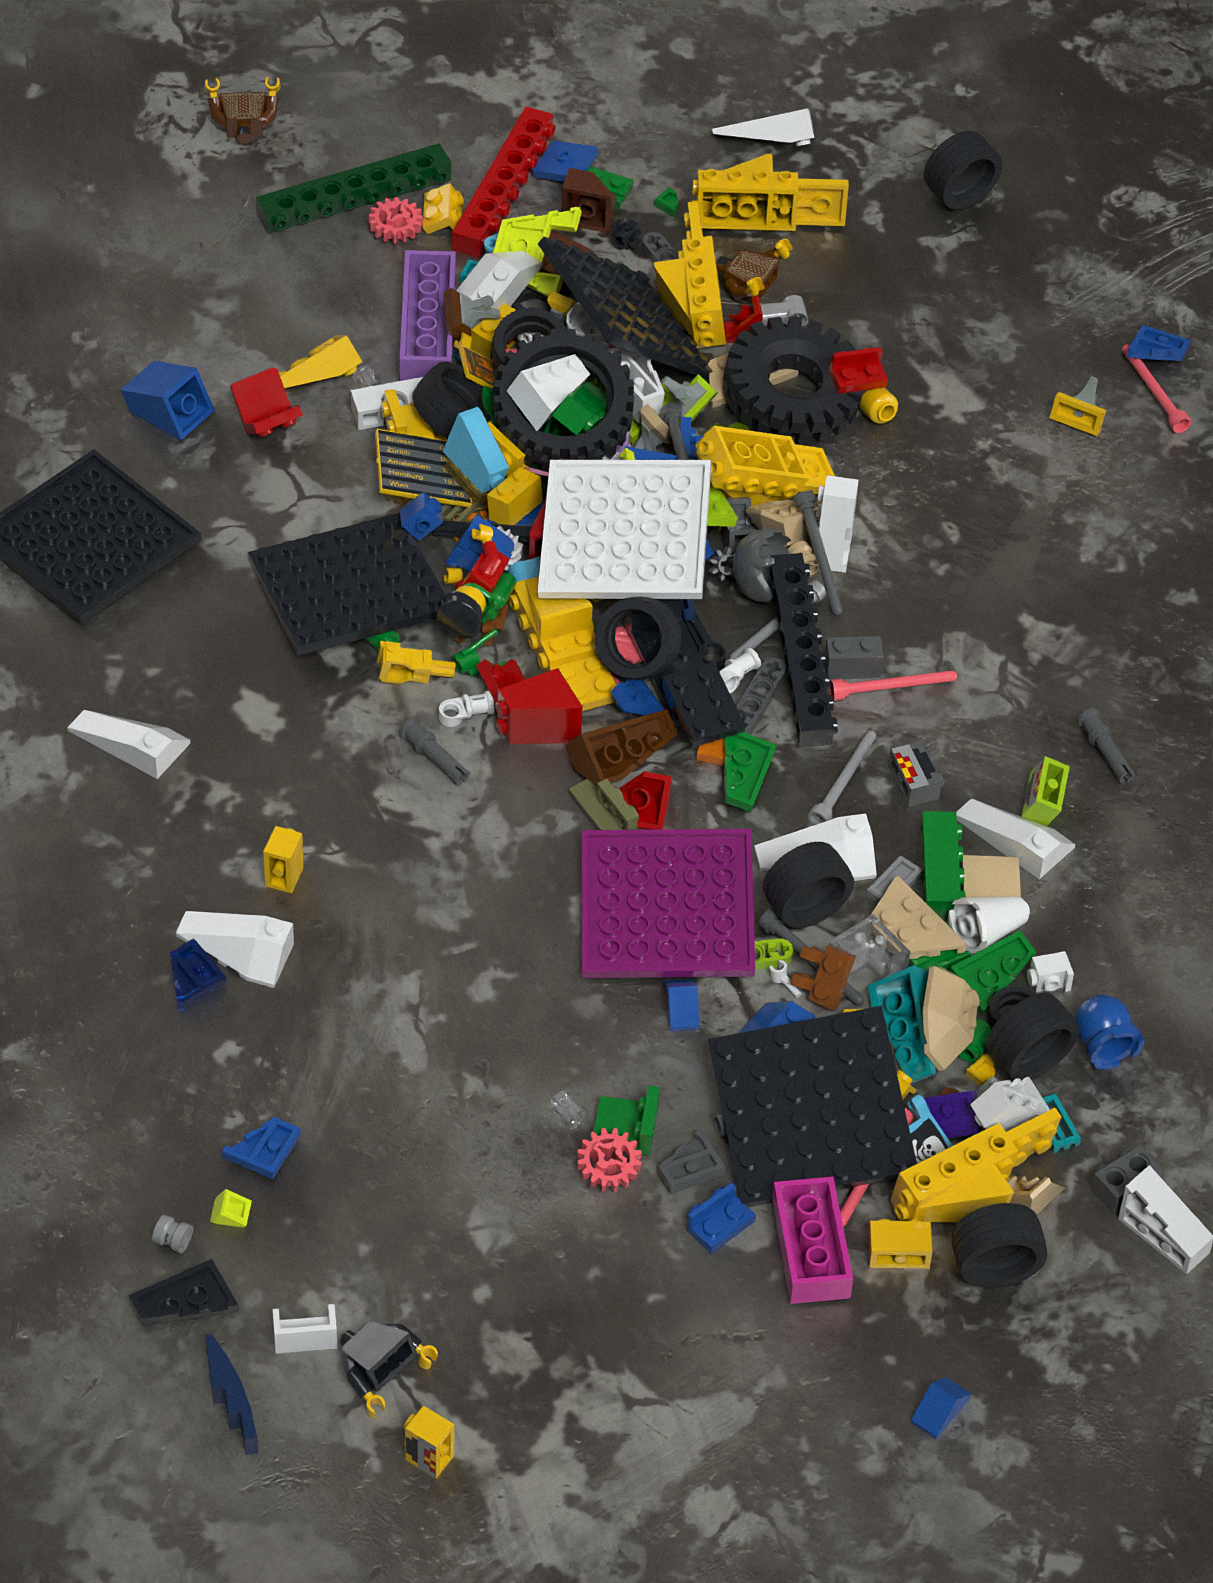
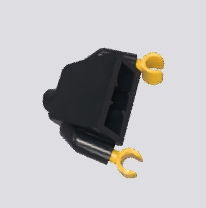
[340,1321,438,1418]

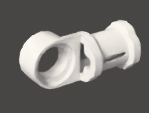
[720,647,761,694]
[438,690,494,727]

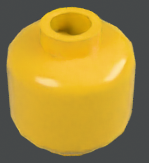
[860,387,898,424]

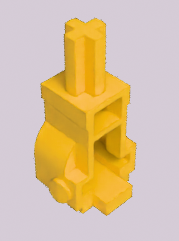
[377,641,456,684]

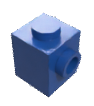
[400,492,443,541]

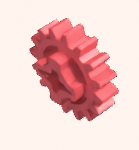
[369,197,423,243]
[577,1128,642,1192]

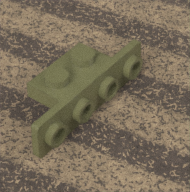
[569,779,639,830]

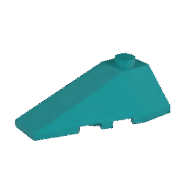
[868,966,936,1084]

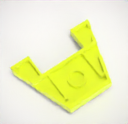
[493,207,582,297]

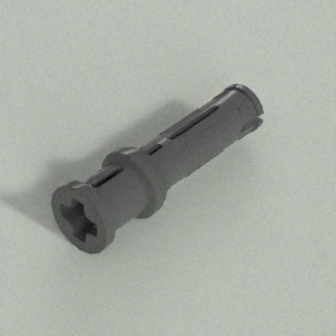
[1076,708,1135,783]
[399,717,470,785]

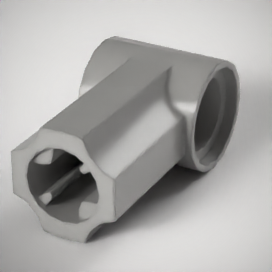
[760,295,808,327]

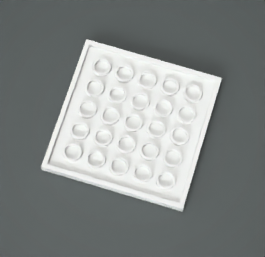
[538,460,711,599]

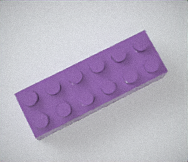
[400,250,456,381]

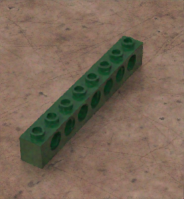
[256,143,451,234]

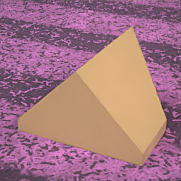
[1008,1175,1065,1214]

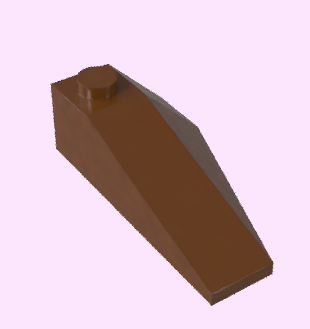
[565,709,678,785]

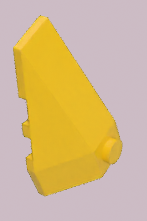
[279,335,362,388]

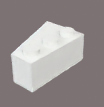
[609,347,665,424]
[507,354,590,431]
[816,475,859,573]
[1118,1165,1213,1274]

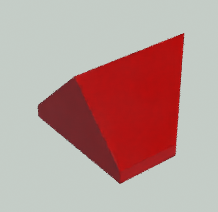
[724,295,763,344]
[619,771,672,830]

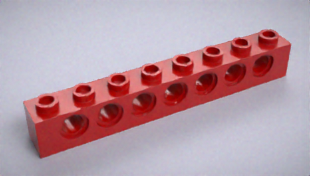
[452,106,556,258]

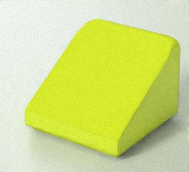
[210,1189,252,1228]

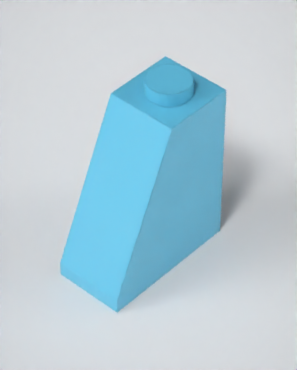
[443,407,509,493]

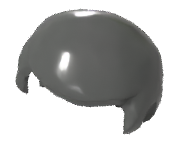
[733,529,791,603]

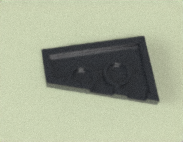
[128,1259,239,1325]

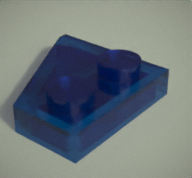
[170,938,227,1011]

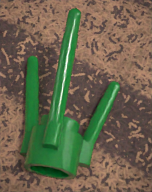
[451,629,508,677]

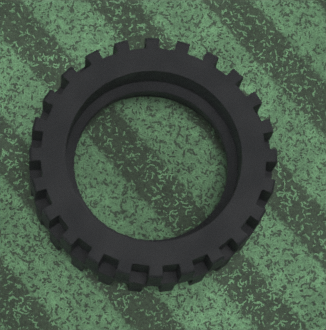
[493,329,634,473]

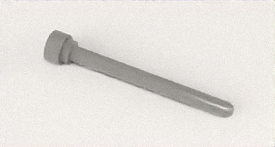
[729,580,827,659]
[808,731,876,826]

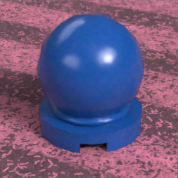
[1075,994,1145,1070]

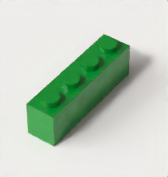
[552,381,608,435]
[920,811,966,918]

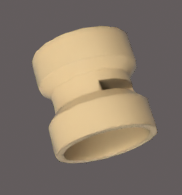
[788,541,819,577]

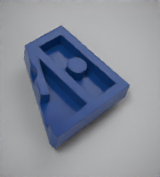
[222,1117,301,1179]

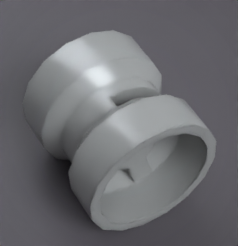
[152,1214,193,1254]

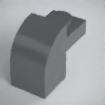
[721,496,756,555]

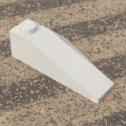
[712,108,815,147]
[754,814,876,881]
[176,911,294,988]

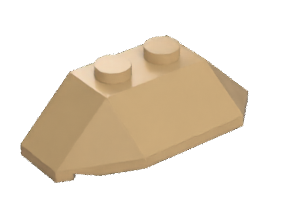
[746,500,821,547]
[923,966,980,1072]

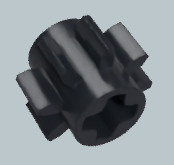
[610,218,641,250]

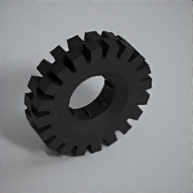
[723,316,864,444]

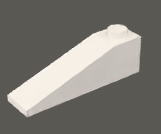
[67,710,190,779]
[956,799,1075,879]

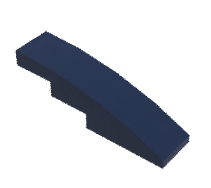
[206,1334,258,1455]

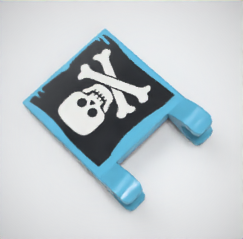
[907,1095,952,1164]

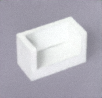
[273,1304,337,1354]

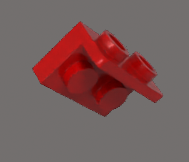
[828,347,888,394]
[477,659,525,703]

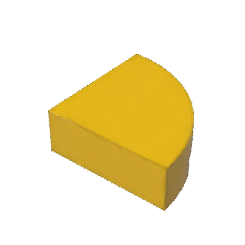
[966,1053,995,1087]

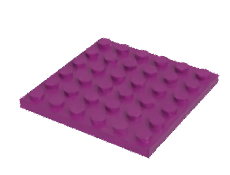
[582,829,755,978]

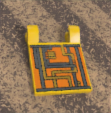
[453,332,497,388]

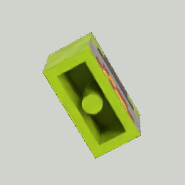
[1021,756,1070,826]

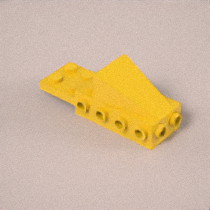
[692,154,849,231]
[654,201,726,348]
[695,426,835,506]
[509,576,617,711]
[890,1108,1062,1222]

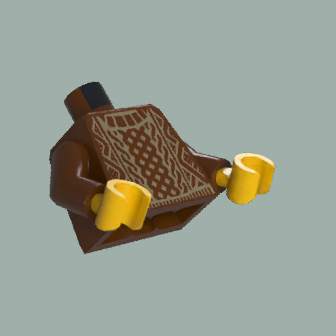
[204,76,281,144]
[716,239,793,304]

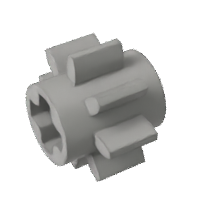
[707,546,735,580]

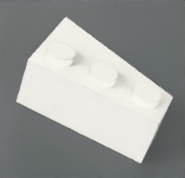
[970,1077,1050,1132]

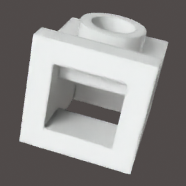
[1027,951,1074,992]

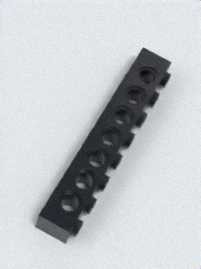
[769,553,838,747]

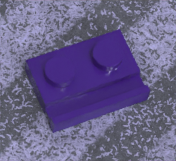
[924,1090,983,1138]

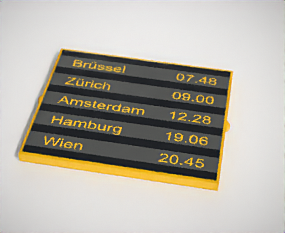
[375,429,472,508]

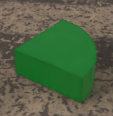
[654,187,679,217]

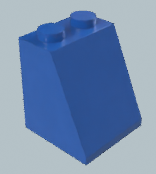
[120,361,215,440]

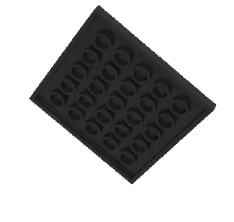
[538,236,713,379]
[0,449,201,624]
[248,513,445,655]
[708,1006,917,1207]

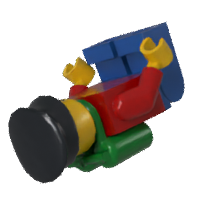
[436,515,517,639]

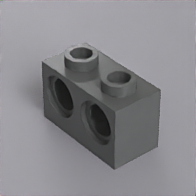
[1091,1145,1163,1215]

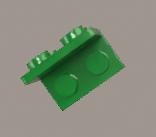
[594,1086,660,1156]

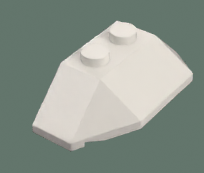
[456,251,543,329]

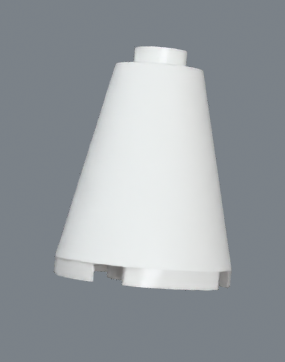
[948,896,1030,954]

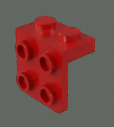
[230,368,303,437]

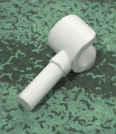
[770,960,802,998]

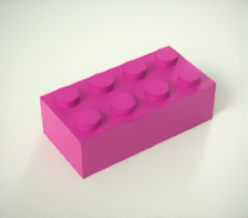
[772,1177,853,1304]

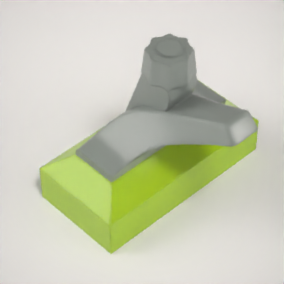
[661,374,718,429]

